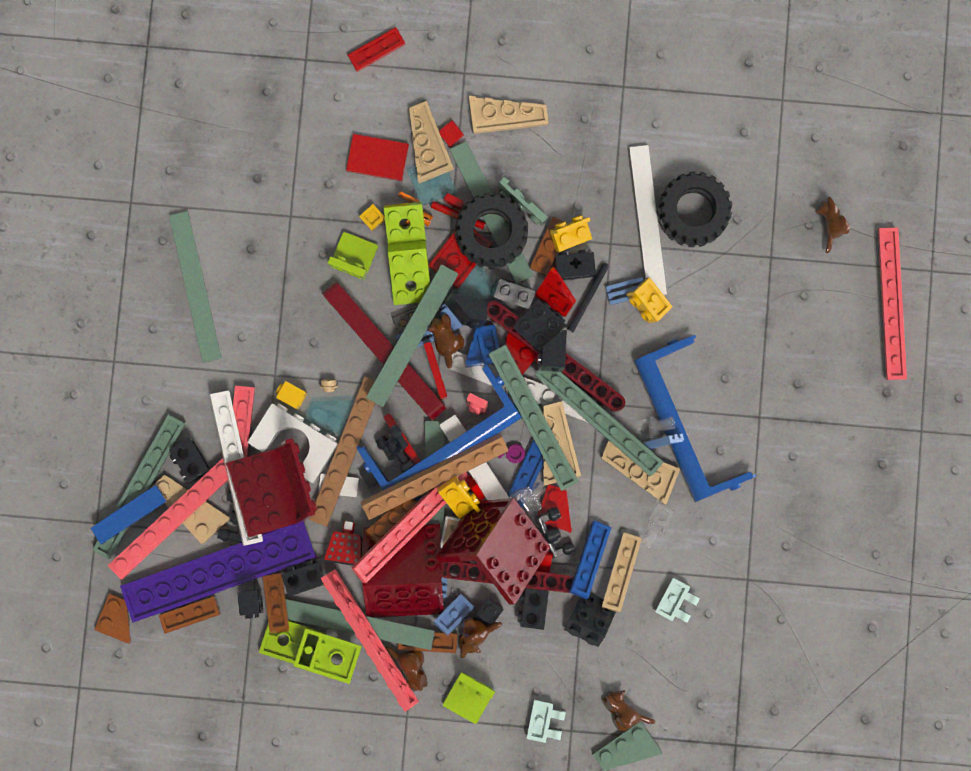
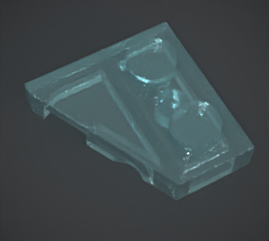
[456,264,493,300]
[305,400,355,435]

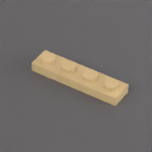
[602,532,642,613]

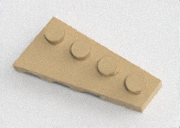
[469,96,549,134]
[409,101,454,184]
[543,401,581,486]
[601,441,680,505]
[151,475,230,545]

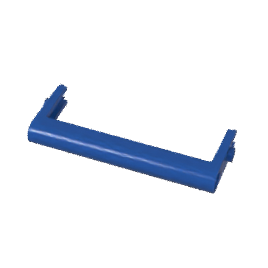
[634,335,756,502]
[356,362,522,490]

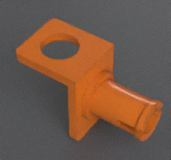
[397,191,433,227]

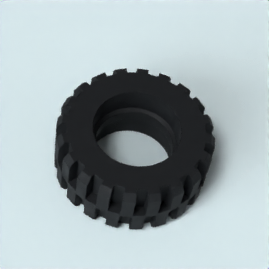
[657,171,732,248]
[455,193,528,269]

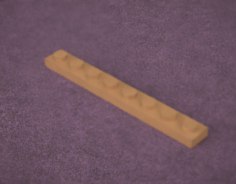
[309,377,376,527]
[360,433,508,520]

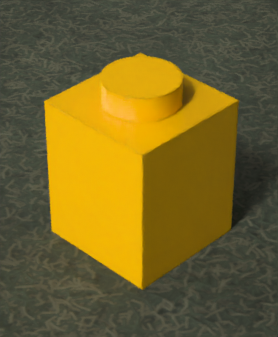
[276,381,307,410]

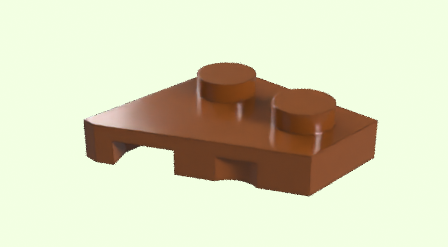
[94,594,131,644]

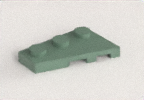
[499,177,548,226]
[592,721,663,771]

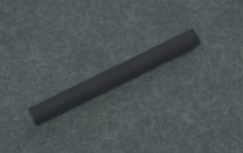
[567,263,609,333]

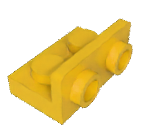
[549,215,592,252]
[626,278,672,323]
[437,476,481,519]

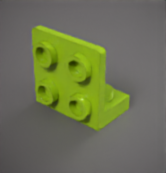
[328,232,378,281]
[443,671,495,724]

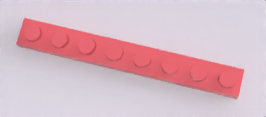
[878,228,907,380]
[108,458,228,580]
[351,472,469,583]
[321,569,419,711]

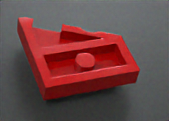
[534,267,576,317]
[505,333,537,375]
[537,484,572,533]

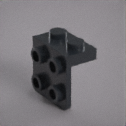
[514,300,566,352]
[564,593,616,647]

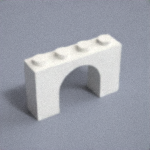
[247,403,338,484]

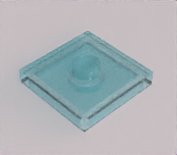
[407,167,457,206]

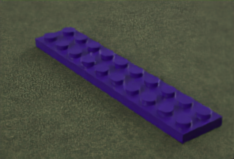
[120,522,316,623]

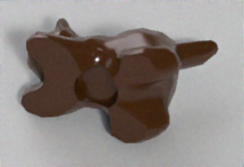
[815,197,850,253]
[428,314,464,369]
[458,618,503,658]
[385,647,428,691]
[602,690,656,731]

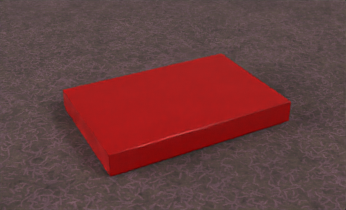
[346,134,409,182]
[428,230,493,289]

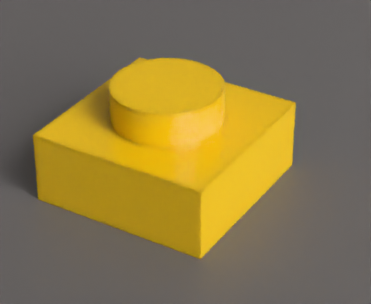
[359,204,385,231]

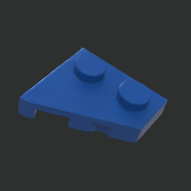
[465,325,500,368]

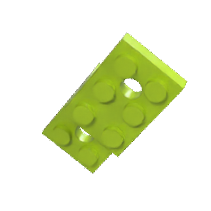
[384,202,430,305]
[259,621,362,684]

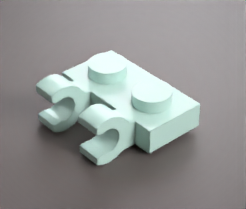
[655,578,700,623]
[527,700,566,743]

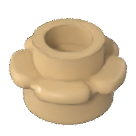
[319,379,338,392]

